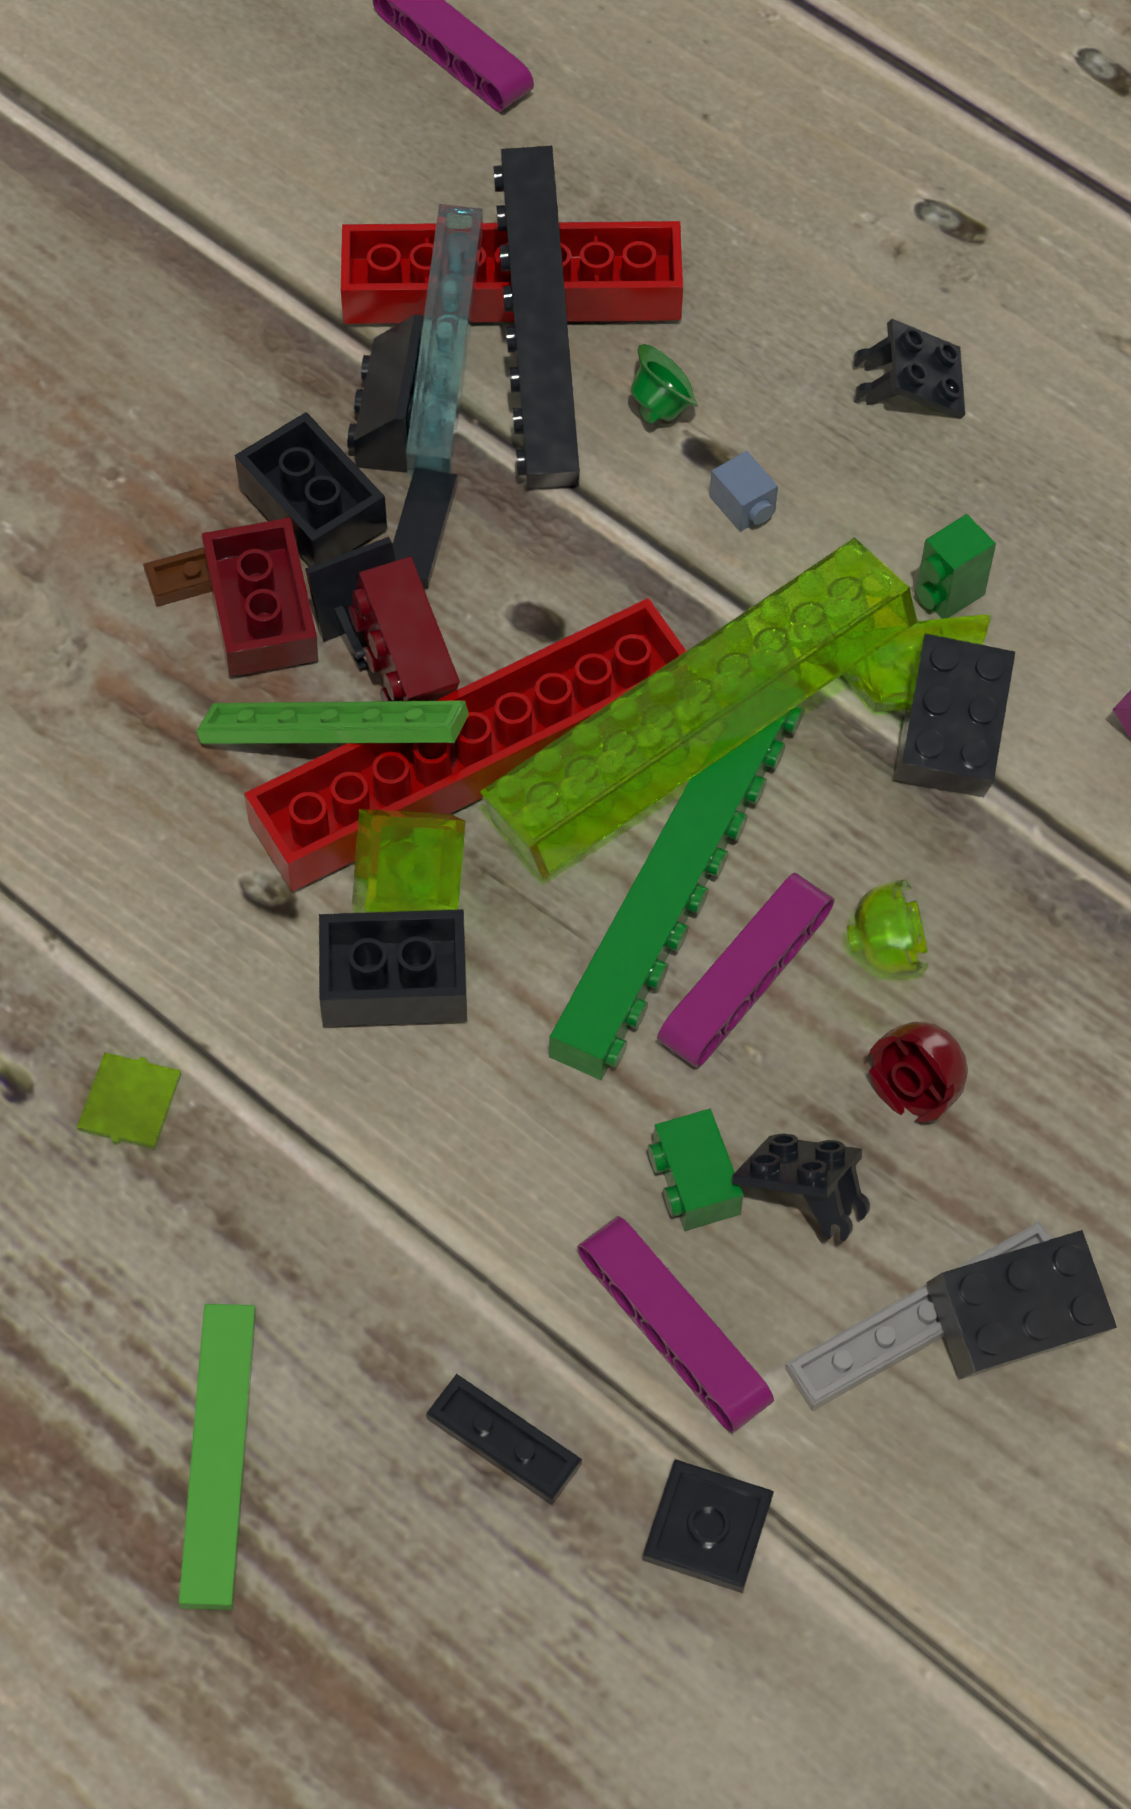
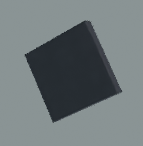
[643,1459,774,1593]

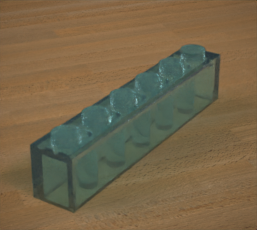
[406,204,483,473]

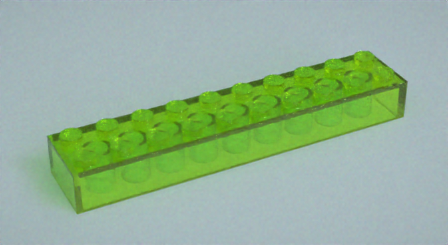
[480,537,918,880]

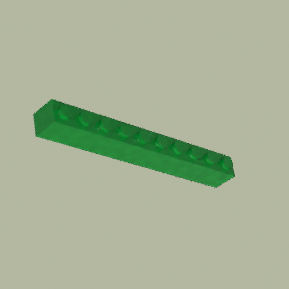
[549,668,804,1081]

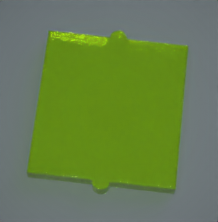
[77,1052,182,1150]

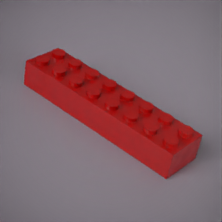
[340,221,683,324]

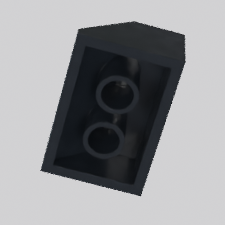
[347,315,426,473]

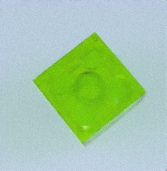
[352,809,466,912]

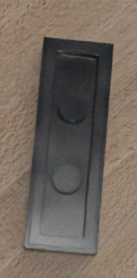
[392,467,458,589]
[426,1373,582,1505]

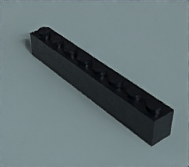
[493,145,580,490]

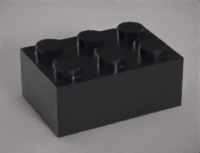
[235,412,387,566]
[894,633,1015,798]
[319,909,467,1026]
[926,1230,1117,1379]

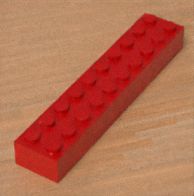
[244,597,696,892]

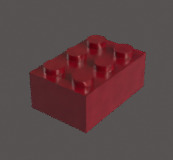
[201,517,318,677]
[348,556,460,701]

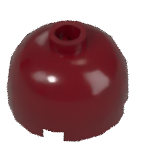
[869,1022,968,1123]

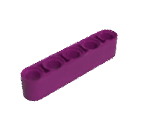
[372,0,534,112]
[657,873,835,1068]
[577,1216,774,1433]

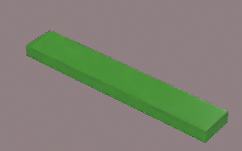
[196,701,469,744]
[179,1304,256,1610]

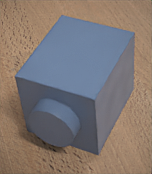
[709,451,778,532]

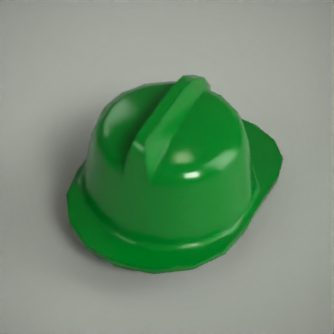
[630,344,698,424]

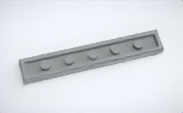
[785,1221,1052,1411]

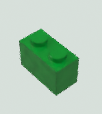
[916,514,996,621]
[647,1108,744,1231]

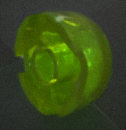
[847,878,928,976]

